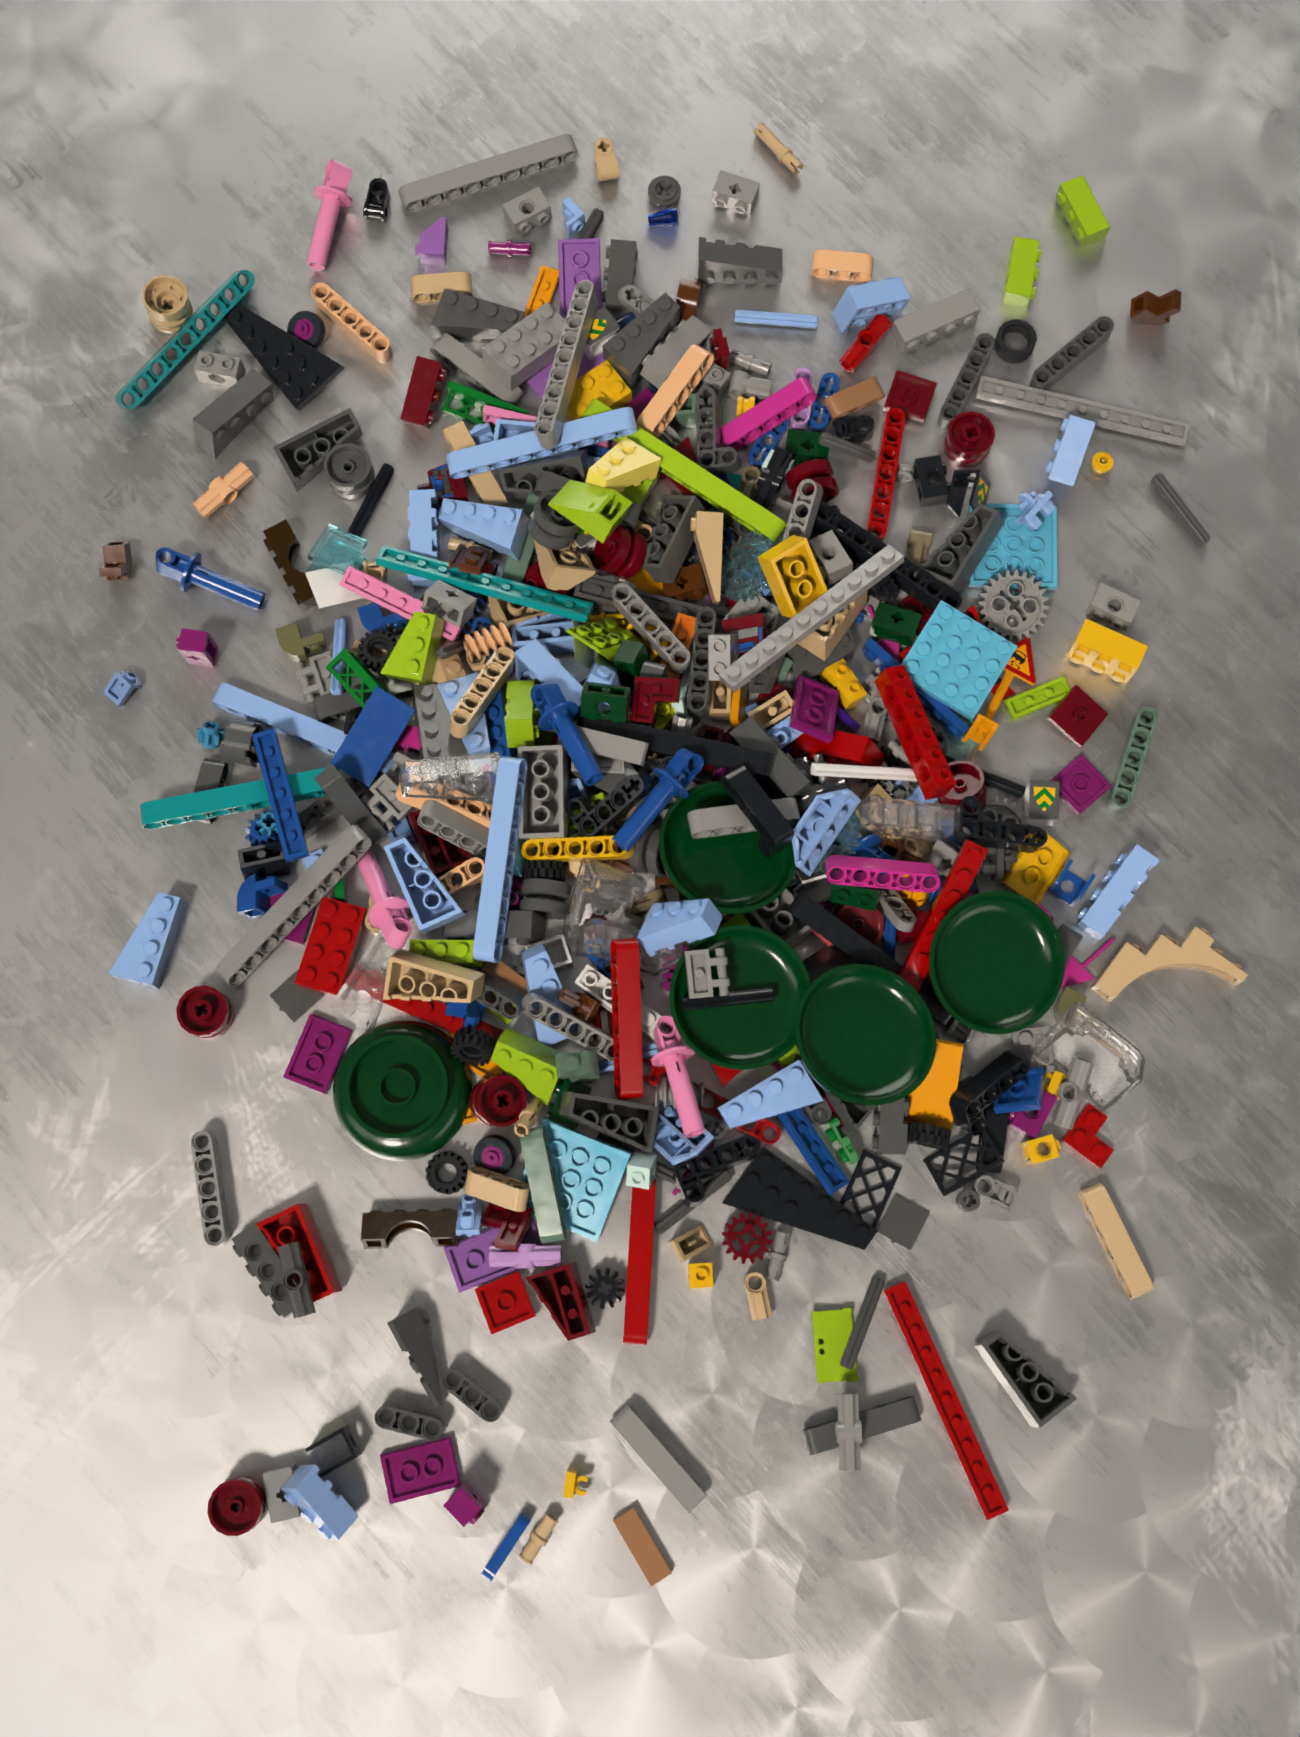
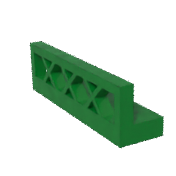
[441,380,529,432]
[326,648,391,708]

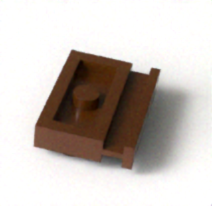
[448,544,490,576]

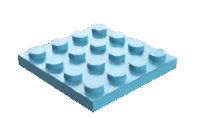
[969,503,1057,590]
[901,600,1017,721]
[520,1118,631,1241]

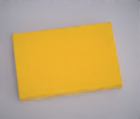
[1000,826,1071,904]

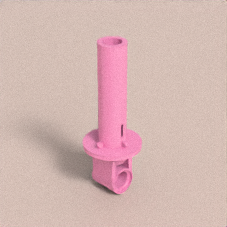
[307,159,352,270]
[356,850,413,949]
[651,1016,705,1138]

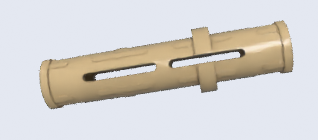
[754,123,804,175]
[514,1095,544,1137]

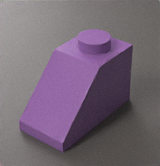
[415,217,448,266]

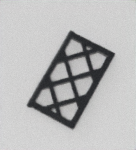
[923,1126,1005,1197]
[840,1150,902,1228]

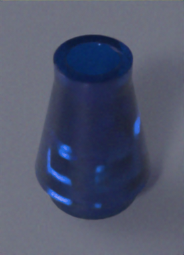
[648,206,679,228]

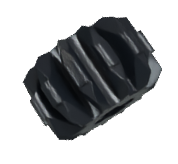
[585,1268,625,1309]

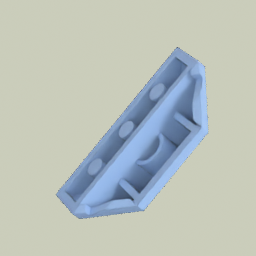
[792,789,861,877]
[652,1101,714,1166]

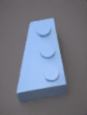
[832,277,911,334]
[511,613,578,655]
[281,1464,358,1540]

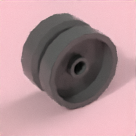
[323,443,375,500]
[527,492,579,550]
[628,824,668,878]
[519,878,572,920]

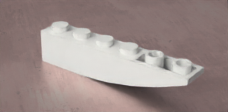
[574,964,694,1064]

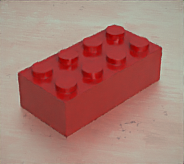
[294,897,367,1000]

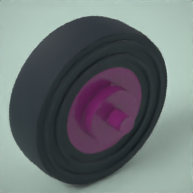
[287,311,325,349]
[473,1134,516,1175]

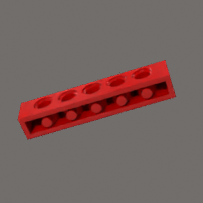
[874,665,957,800]

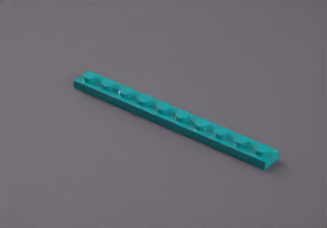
[376,545,594,623]

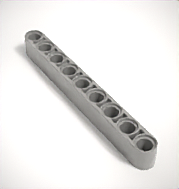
[398,134,579,213]
[534,280,598,449]
[216,825,372,987]

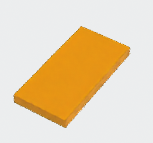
[905,1039,964,1131]

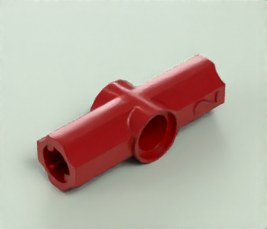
[839,314,892,373]

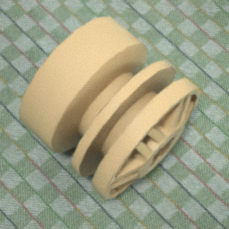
[142,275,193,334]

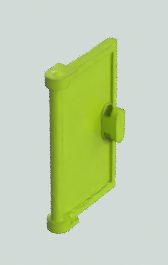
[811,1307,859,1383]

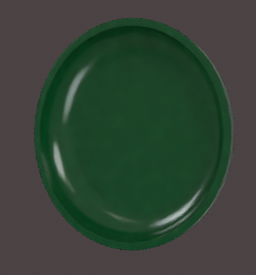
[659,781,796,914]
[928,891,1065,1034]
[669,925,811,1070]
[794,964,936,1106]
[333,1020,472,1161]

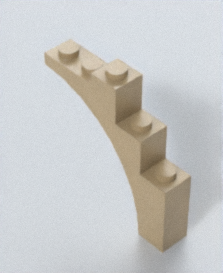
[1090,926,1248,1002]

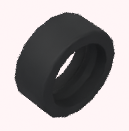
[994,319,1037,363]

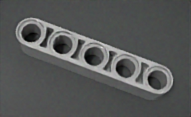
[430,333,523,405]
[782,479,823,541]
[612,583,690,674]
[687,797,801,839]
[417,799,489,860]
[522,993,614,1062]
[191,1131,230,1246]
[610,1404,707,1513]

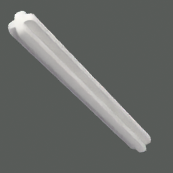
[810,763,917,781]

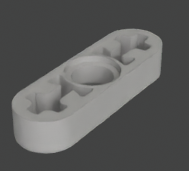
[618,285,655,316]
[878,889,917,932]

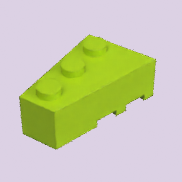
[380,611,444,685]
[504,680,540,748]
[491,1027,562,1106]

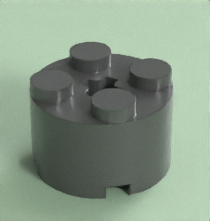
[220,719,267,767]

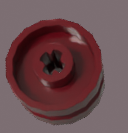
[943,411,995,468]
[785,459,840,503]
[593,525,647,579]
[938,760,987,818]
[833,904,884,945]
[176,985,234,1040]
[469,1075,527,1127]
[207,1476,268,1536]

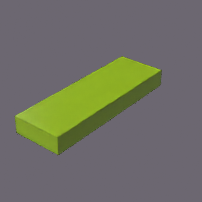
[1003,676,1070,722]

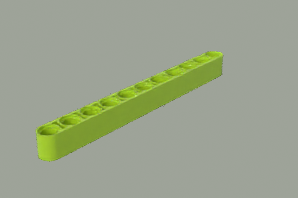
[581,398,787,544]

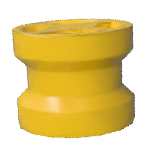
[736,395,755,417]

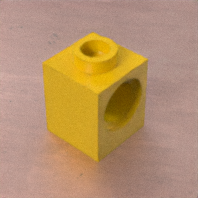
[1021,1134,1061,1166]
[688,1263,714,1288]

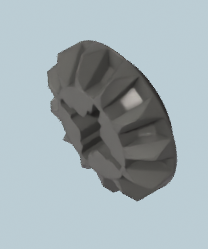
[648,176,681,208]
[880,766,916,802]

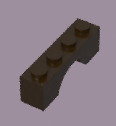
[263,519,318,610]
[361,1208,459,1249]

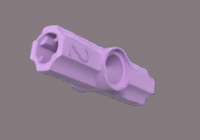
[489,1244,561,1268]

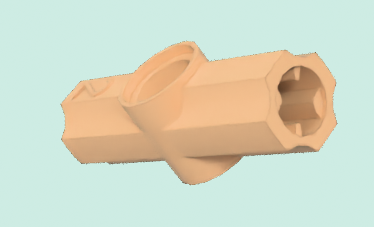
[193,462,254,519]

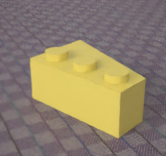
[585,437,661,493]

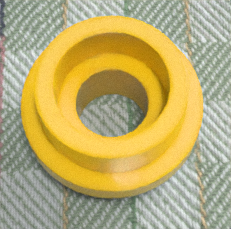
[1091,452,1113,473]

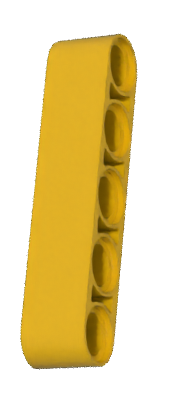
[521,836,635,862]

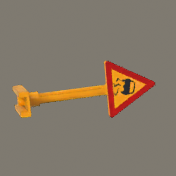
[962,638,1036,751]

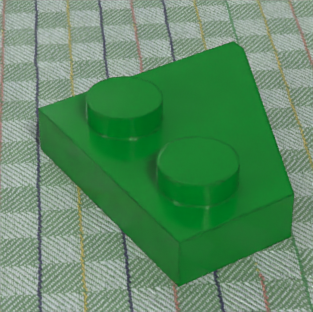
[825,1118,860,1166]

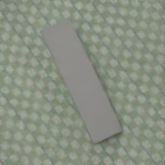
[557,726,649,766]

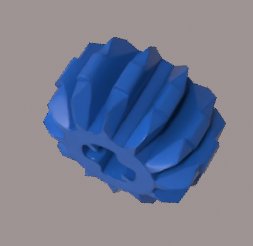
[244,812,280,847]

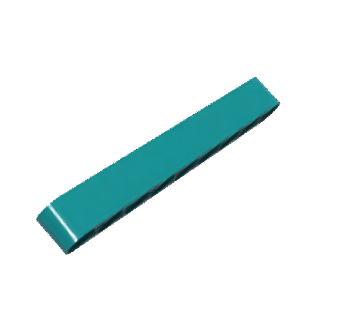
[115,270,255,409]
[140,767,339,829]

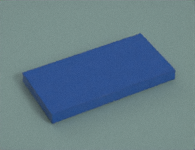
[330,686,416,787]

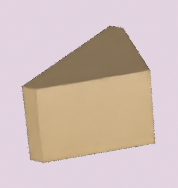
[670,1224,713,1263]

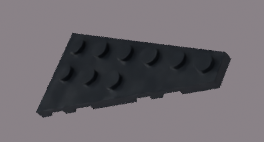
[223,303,345,411]
[722,1146,878,1250]

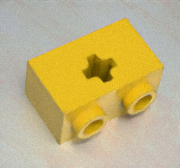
[818,659,868,712]

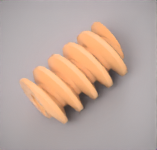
[463,622,513,662]

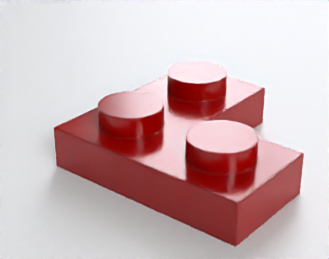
[1061,1103,1114,1169]

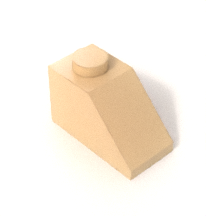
[747,690,793,729]

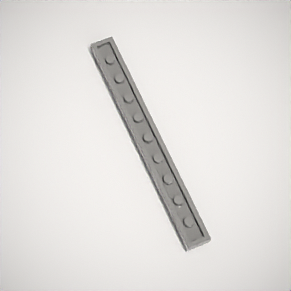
[975,375,1190,446]
[718,544,904,692]

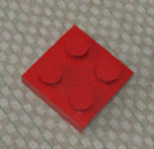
[475,1271,536,1334]

